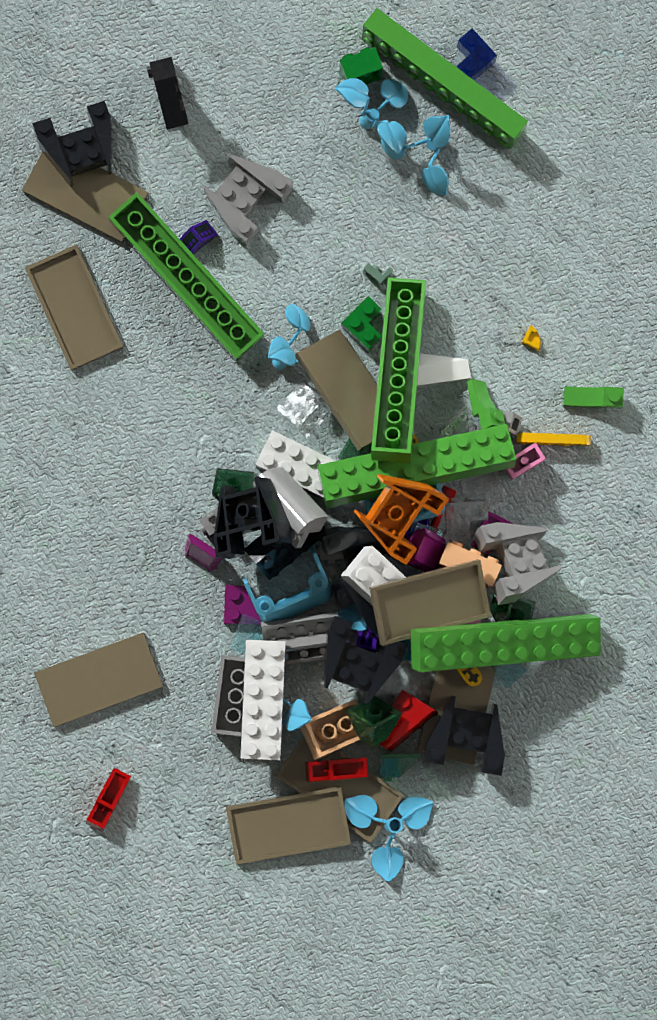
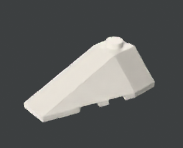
[417,353,471,389]

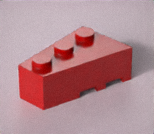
[371,689,438,752]

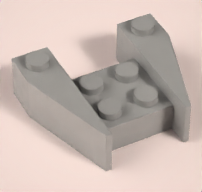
[203,154,294,246]
[473,522,562,605]

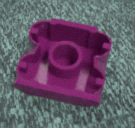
[408,528,446,572]
[185,534,223,572]

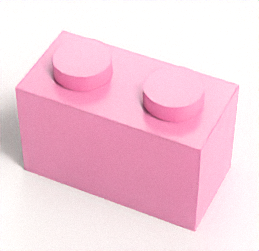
[504,443,546,481]

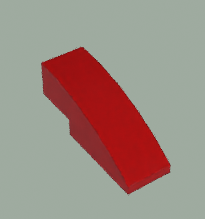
[305,757,368,782]
[86,768,131,832]

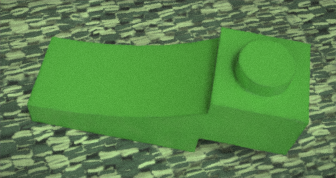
[467,379,505,429]
[563,386,624,409]

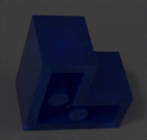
[456,28,497,81]

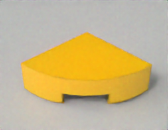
[522,325,541,351]

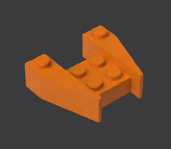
[354,474,449,565]

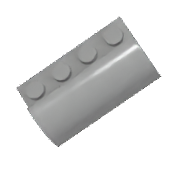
[253,467,328,548]
[261,612,338,665]

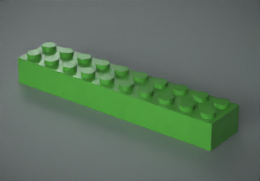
[362,8,528,149]
[108,192,265,362]
[371,278,426,463]
[318,424,517,509]
[411,614,601,672]

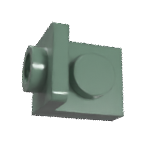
[363,263,393,287]

